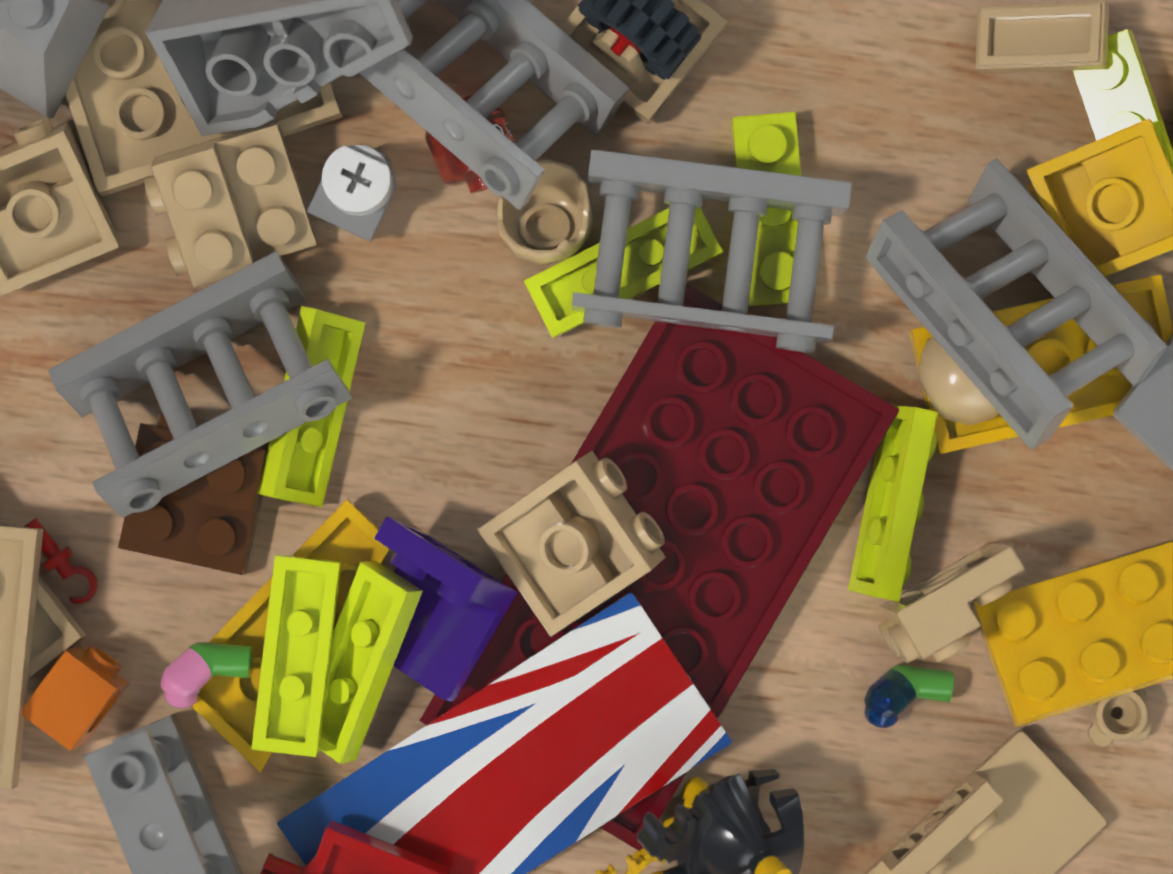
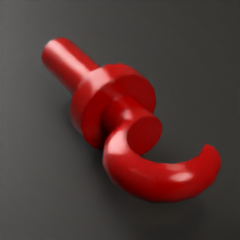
[23,517,98,604]

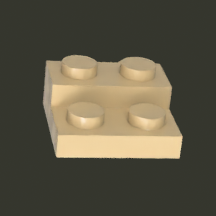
[0,117,120,296]
[144,120,317,288]
[477,451,666,637]
[878,543,1025,664]

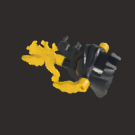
[596,769,804,874]

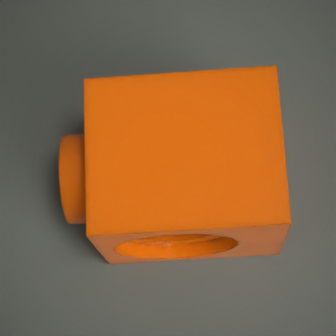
[22,645,130,752]

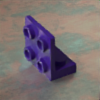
[374,516,518,702]

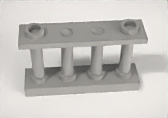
[359,0,630,211]
[572,149,852,352]
[865,158,1168,451]
[48,251,352,518]
[84,713,242,874]

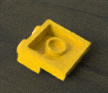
[1025,118,1173,277]

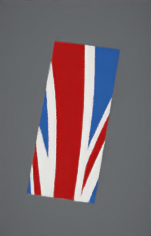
[277,593,732,874]

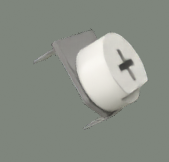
[307,144,397,242]

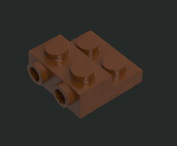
[118,414,267,575]

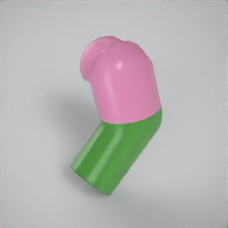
[161,642,253,708]

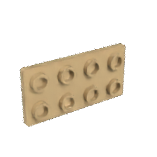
[864,731,1106,874]

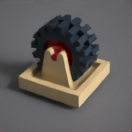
[560,0,728,124]

